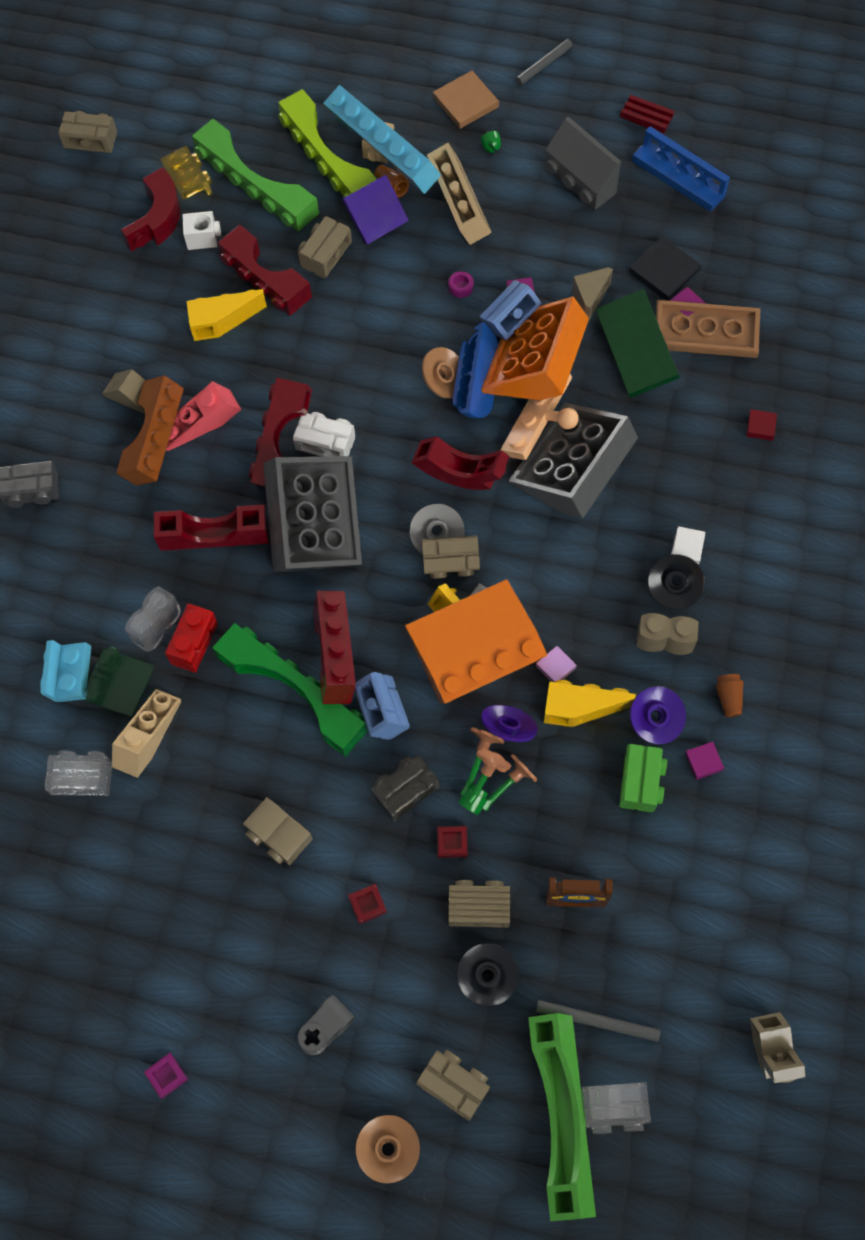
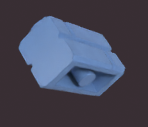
[479,280,542,340]
[355,672,410,740]

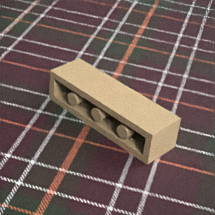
[427,143,492,245]

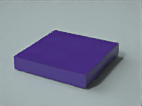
[342,175,409,245]

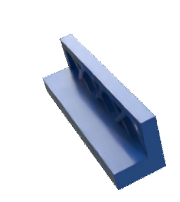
[632,126,730,212]

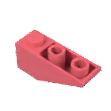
[166,381,241,451]

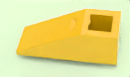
[187,289,267,341]
[544,680,636,727]

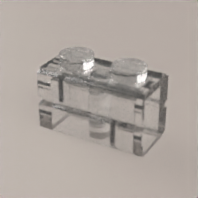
[44,750,112,796]
[581,1082,651,1134]

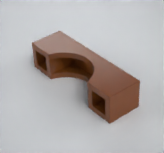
[116,375,184,486]

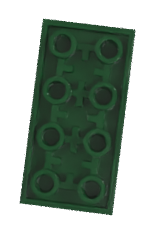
[596,289,680,398]

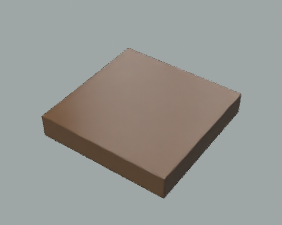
[433,71,499,129]

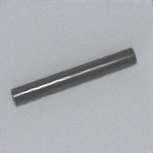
[515,39,573,86]

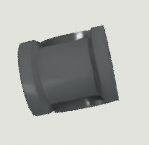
[298,995,356,1056]

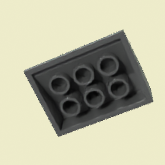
[509,403,638,519]
[263,456,362,572]

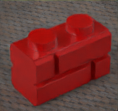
[165,604,218,672]

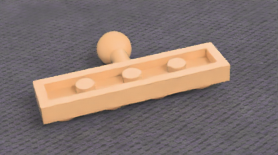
[500,374,579,460]

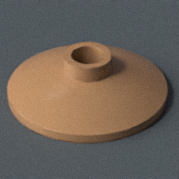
[422,347,459,399]
[356,1115,420,1183]

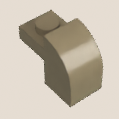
[750,1012,806,1083]

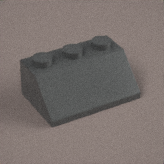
[544,117,621,210]

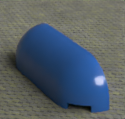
[453,322,499,419]

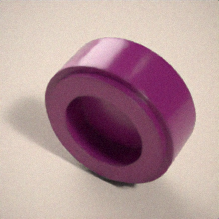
[448,271,474,298]

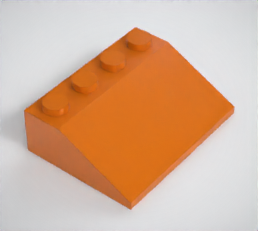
[481,297,589,400]
[405,579,548,704]

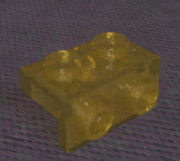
[160,146,213,200]

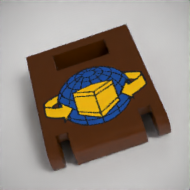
[546,877,613,908]

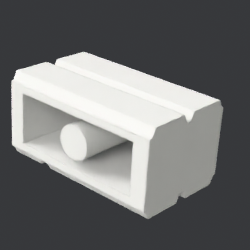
[293,412,355,457]

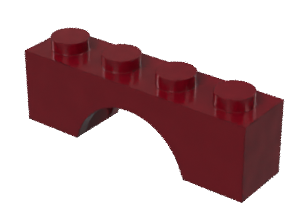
[218,225,312,316]
[249,378,313,488]
[154,505,269,551]
[313,591,356,704]

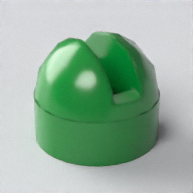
[480,131,501,153]

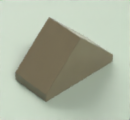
[572,267,613,322]
[102,369,146,414]

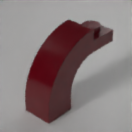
[121,167,180,252]
[411,436,509,490]

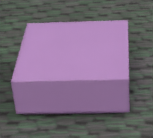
[536,646,577,682]

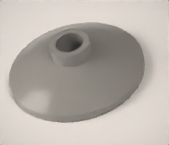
[410,504,465,554]

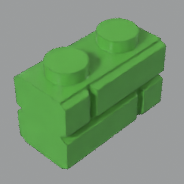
[619,744,667,812]

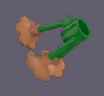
[458,728,537,815]

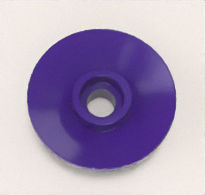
[630,686,686,744]
[481,705,538,742]

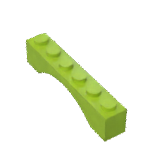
[278,89,376,198]

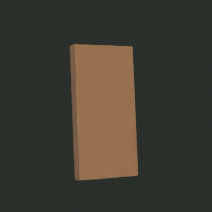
[655,300,760,358]

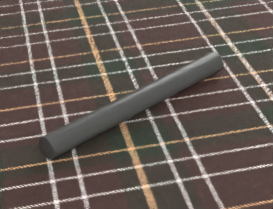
[536,1000,661,1042]

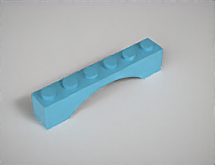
[323,85,441,194]

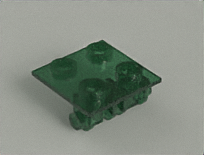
[83,646,155,717]

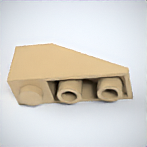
[112,689,181,778]

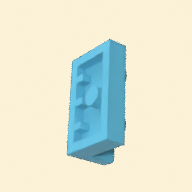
[40,640,91,702]

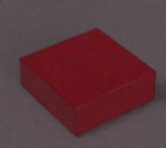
[746,409,777,441]
[437,826,468,858]
[348,883,387,925]

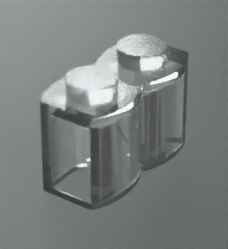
[125,586,181,652]

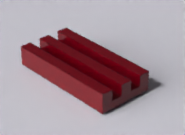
[620,94,675,134]

